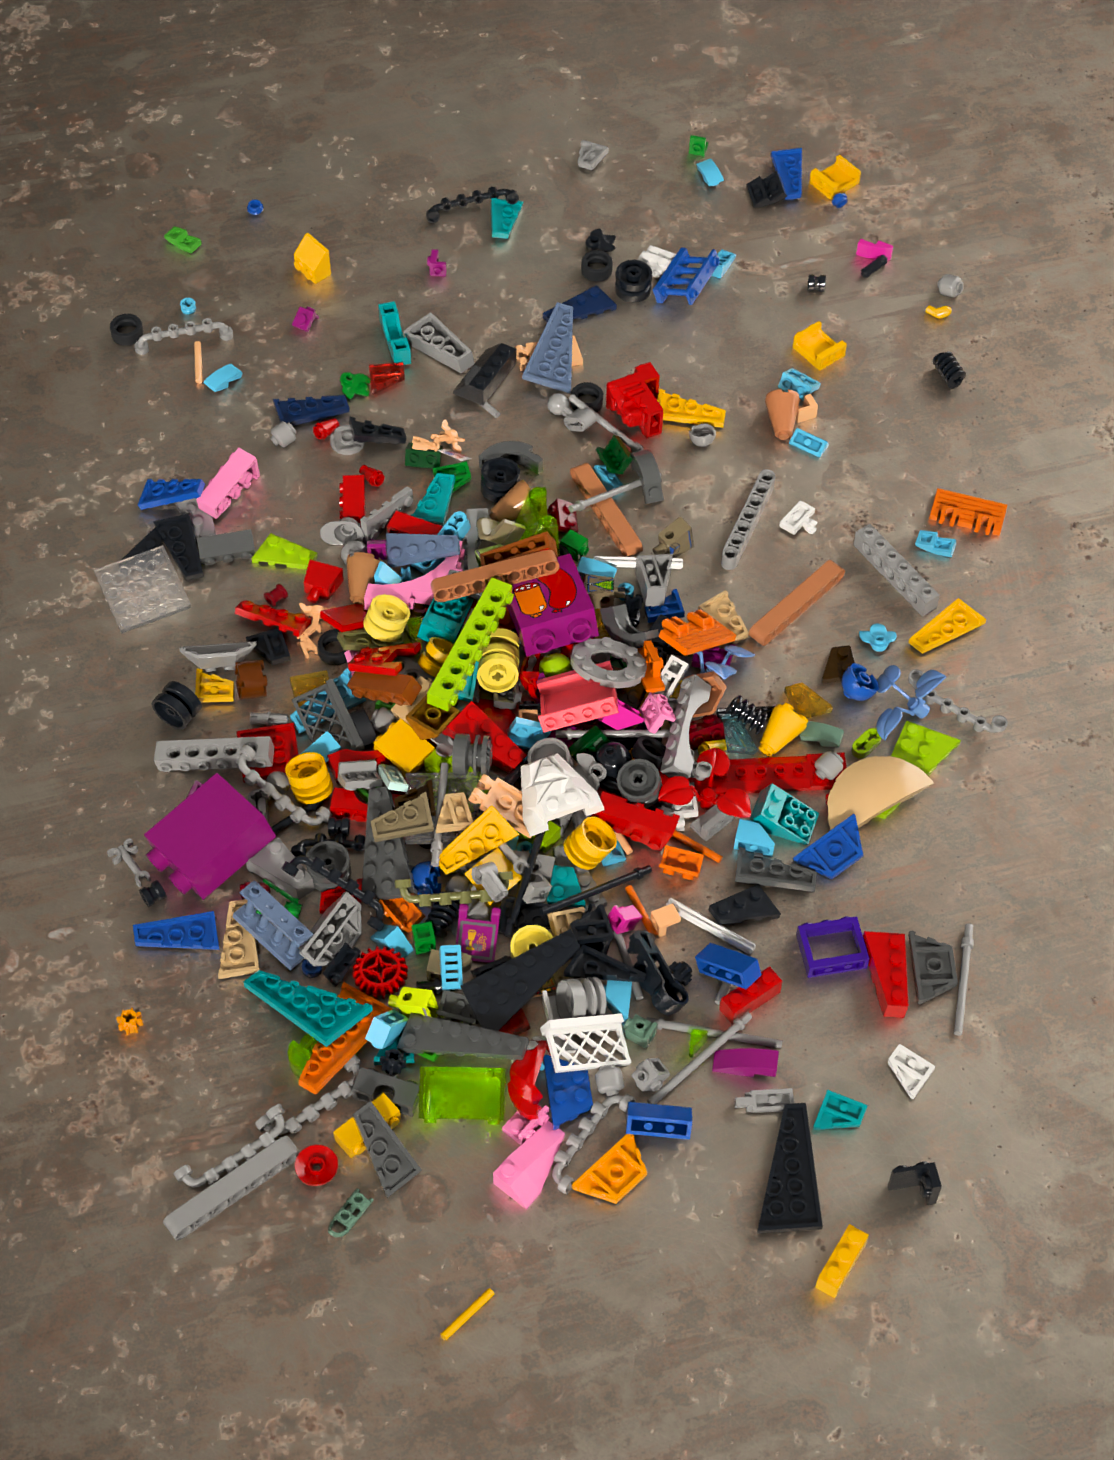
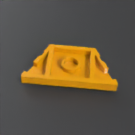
[572,1134,647,1204]

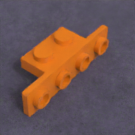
[637,640,665,693]

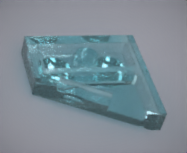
[723,720,758,755]

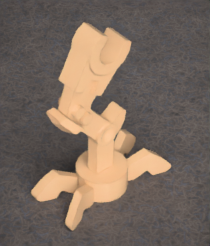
[412,419,465,453]
[297,603,336,659]

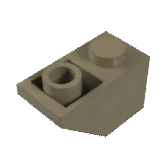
[426,949,472,981]

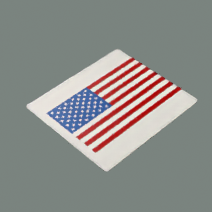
[437,448,472,461]

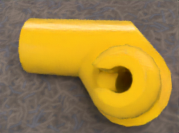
[925,305,952,319]

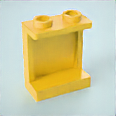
[809,155,861,200]
[793,321,847,371]
[374,718,435,778]

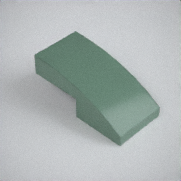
[799,721,844,747]

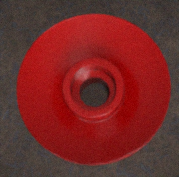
[295,1145,338,1186]

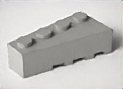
[404,312,474,373]

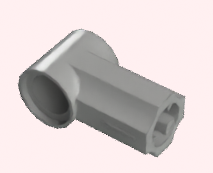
[471,862,508,902]

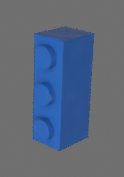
[695,943,761,989]
[626,1102,692,1140]

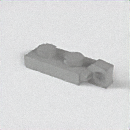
[734,1088,794,1113]

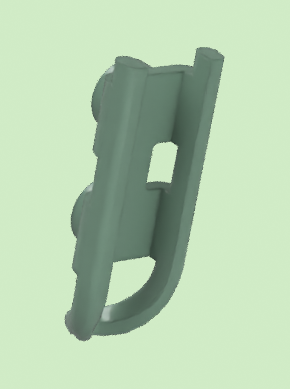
[328,1188,374,1237]

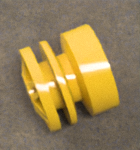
[285,752,333,804]
[563,816,617,870]

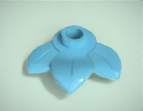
[859,623,897,652]

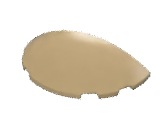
[827,756,934,830]

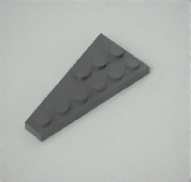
[362,786,418,901]

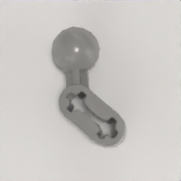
[547,393,597,432]
[248,771,290,823]

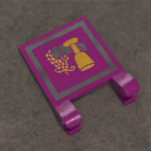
[455,904,501,963]

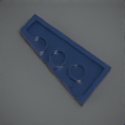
[273,395,350,426]

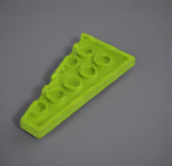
[877,720,961,819]

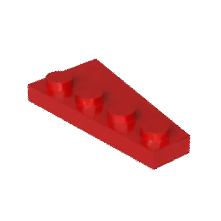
[235,600,312,637]

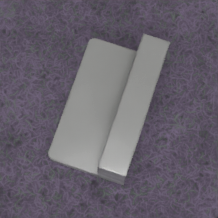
[690,804,734,841]

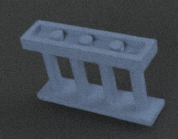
[232,880,313,970]

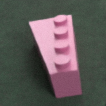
[197,448,260,519]

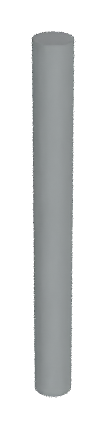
[613,931,644,1000]

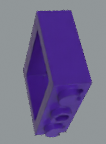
[796,916,870,978]

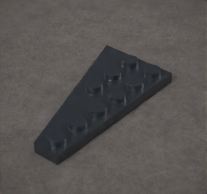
[460,929,580,1031]
[757,1103,823,1234]

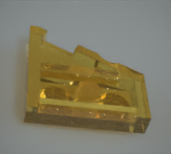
[784,682,833,718]

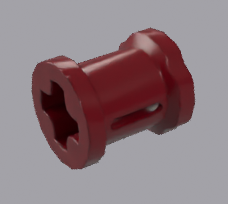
[263,584,288,607]

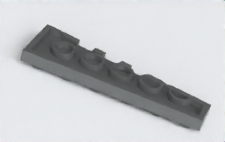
[397,1013,529,1060]

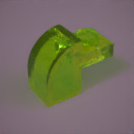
[288,1034,318,1078]

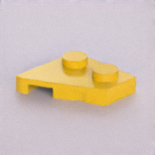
[195,669,234,703]

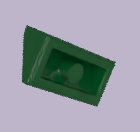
[568,725,610,763]

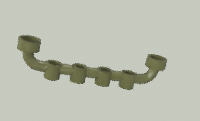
[395,871,513,907]

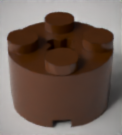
[235,659,267,700]

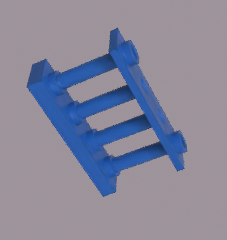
[653,248,720,305]

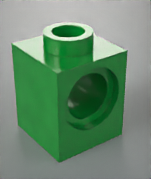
[560,529,589,562]
[411,922,436,955]

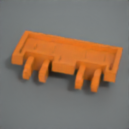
[929,488,1007,536]
[659,609,736,656]

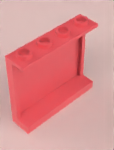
[537,661,619,732]

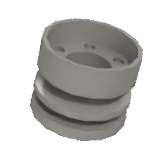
[556,977,606,1019]

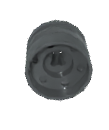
[452,733,493,776]

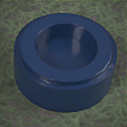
[301,959,322,978]

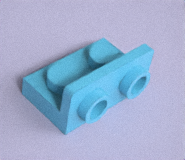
[778,368,821,401]
[507,717,551,750]

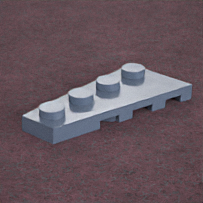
[386,533,460,568]

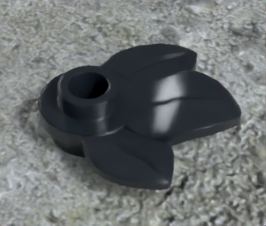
[585,228,616,252]

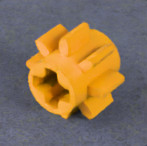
[116,1007,144,1035]

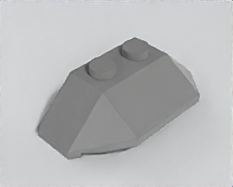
[179,641,257,672]
[299,891,362,966]

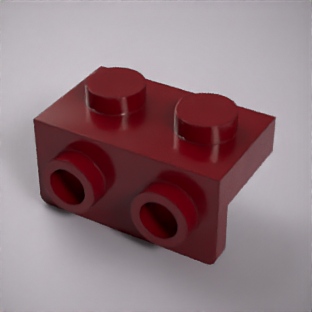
[547,498,579,536]
[689,714,726,750]

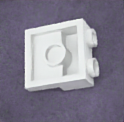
[637,245,676,279]

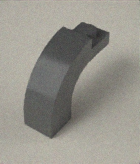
[479,441,543,475]
[630,449,664,504]
[600,604,659,649]

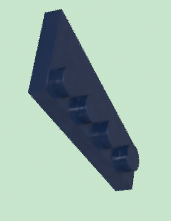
[543,285,617,322]

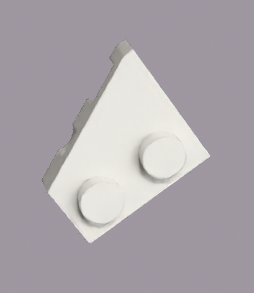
[887,1044,935,1099]

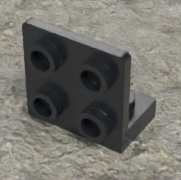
[888,1161,942,1205]

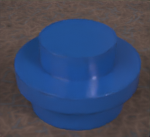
[832,193,848,208]
[247,200,264,215]

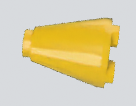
[758,702,808,757]

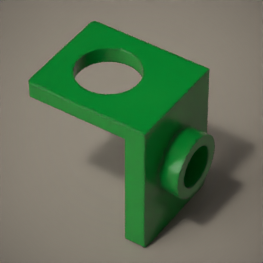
[689,135,709,156]

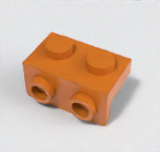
[659,845,704,881]
[378,898,426,933]

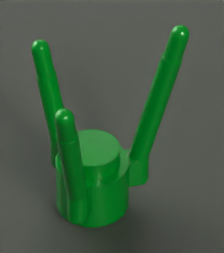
[256,879,303,919]

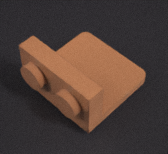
[684,671,727,718]

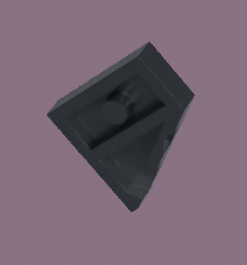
[246,628,291,665]
[568,904,614,944]

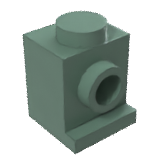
[624,1014,658,1049]

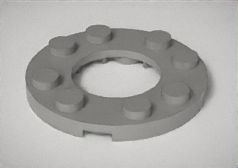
[570,637,647,688]

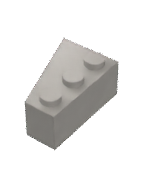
[635,554,673,607]
[246,838,315,900]

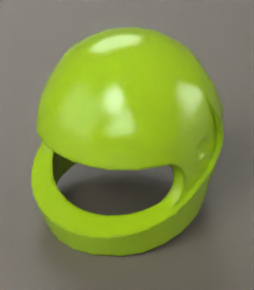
[539,653,572,677]

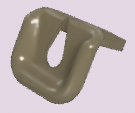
[476,517,526,546]

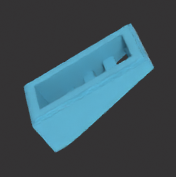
[711,249,736,279]
[439,945,463,990]

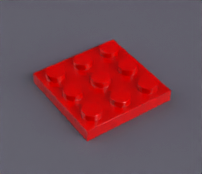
[236,723,299,783]

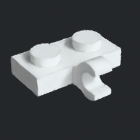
[779,501,817,535]
[660,796,699,832]

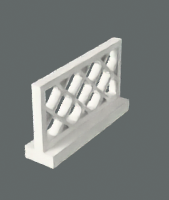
[540,1014,631,1073]

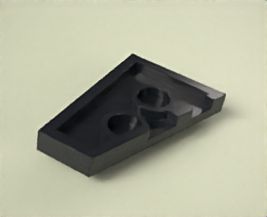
[349,417,406,444]

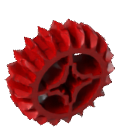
[353,946,408,999]

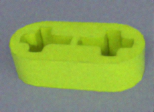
[851,728,882,759]

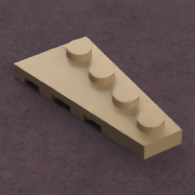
[218,899,259,979]

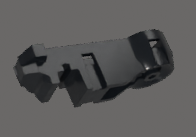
[627,930,689,1016]

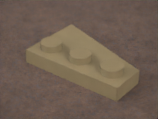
[371,792,434,842]

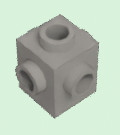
[632,1058,670,1092]

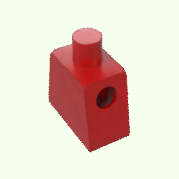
[304,560,344,603]

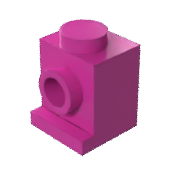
[607,905,642,934]

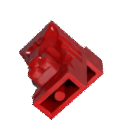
[606,362,664,439]

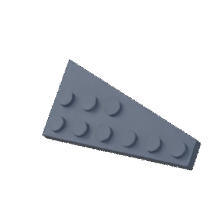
[522,302,573,394]

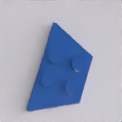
[793,814,864,880]
[543,1055,593,1130]

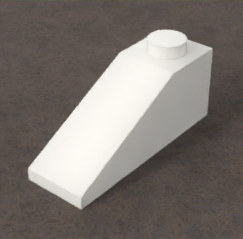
[645,655,689,700]

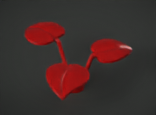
[658,748,751,818]

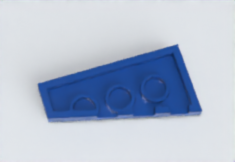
[771,148,802,200]
[138,479,205,510]
[133,911,220,950]

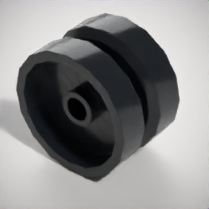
[615,260,652,303]
[481,458,520,502]
[151,681,202,730]

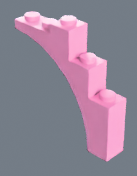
[364,541,465,610]

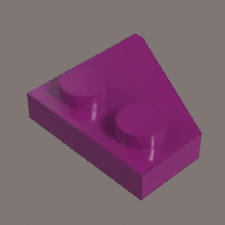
[691,644,735,670]

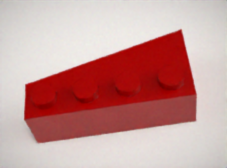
[442,701,527,773]
[590,791,680,852]
[863,931,908,1018]

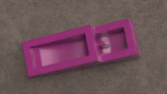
[367,540,387,560]
[712,1048,779,1078]

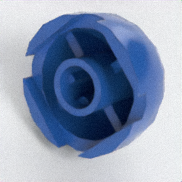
[841,663,879,701]
[411,861,442,895]

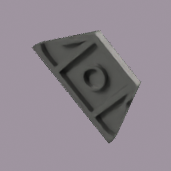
[908,931,958,1004]

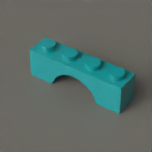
[378,301,411,367]

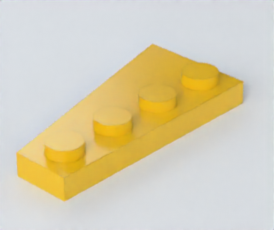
[657,389,726,428]
[909,598,986,654]
[439,805,519,875]

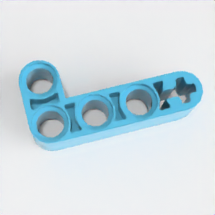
[410,511,471,575]

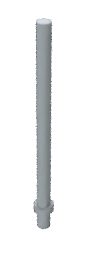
[569,473,662,513]
[556,728,670,740]
[647,1012,753,1104]
[646,1017,783,1048]

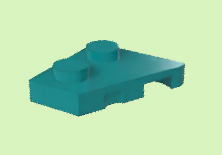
[813,1090,868,1130]

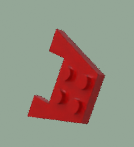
[348,642,421,676]

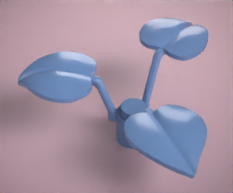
[668,644,755,680]
[876,665,947,741]

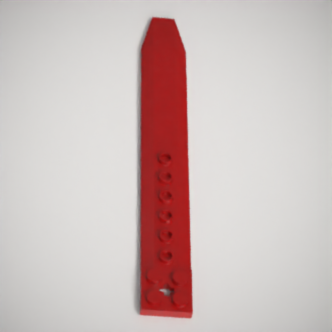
[595,752,847,797]

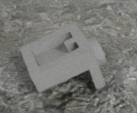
[522,874,552,904]

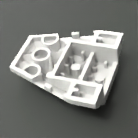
[521,753,604,837]

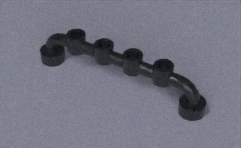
[426,186,519,223]
[290,833,365,857]
[281,856,385,932]

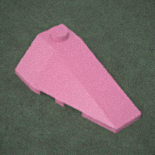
[493,1121,565,1210]

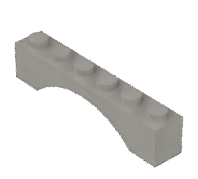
[463,508,488,597]
[660,674,712,779]

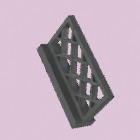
[291,678,365,765]

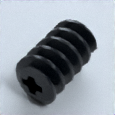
[932,351,966,389]
[725,695,768,735]
[425,891,460,937]

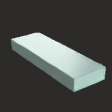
[377,764,409,792]

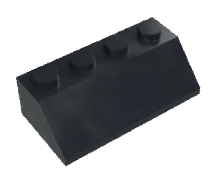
[453,343,516,406]

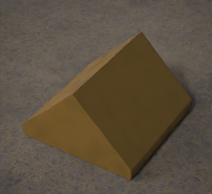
[406,694,460,740]

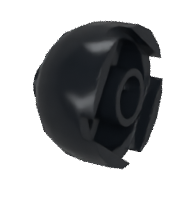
[594,742,633,781]

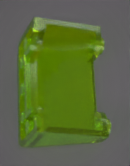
[515,487,559,557]
[418,1066,508,1125]

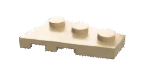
[698,590,749,645]

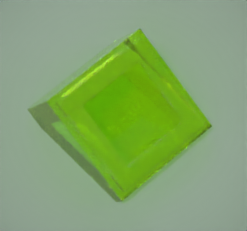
[407,616,424,639]
[689,1029,708,1057]

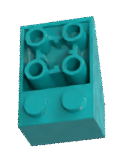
[417,596,474,644]
[750,783,819,845]

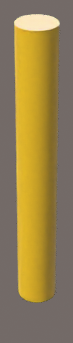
[440,1288,495,1341]

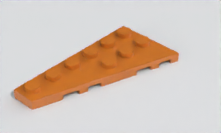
[299,982,393,1095]

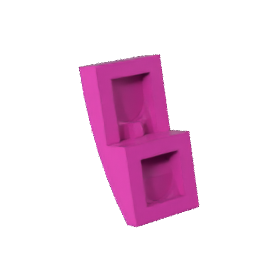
[856,239,894,260]

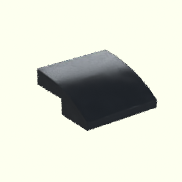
[746,171,787,208]

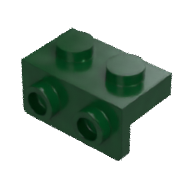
[596,435,633,475]
[405,442,443,468]

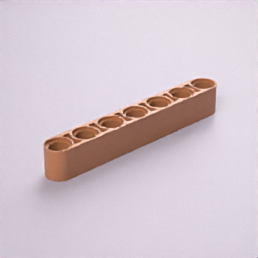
[570,462,643,557]
[430,550,559,602]
[748,560,845,646]

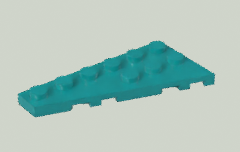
[243,970,373,1047]

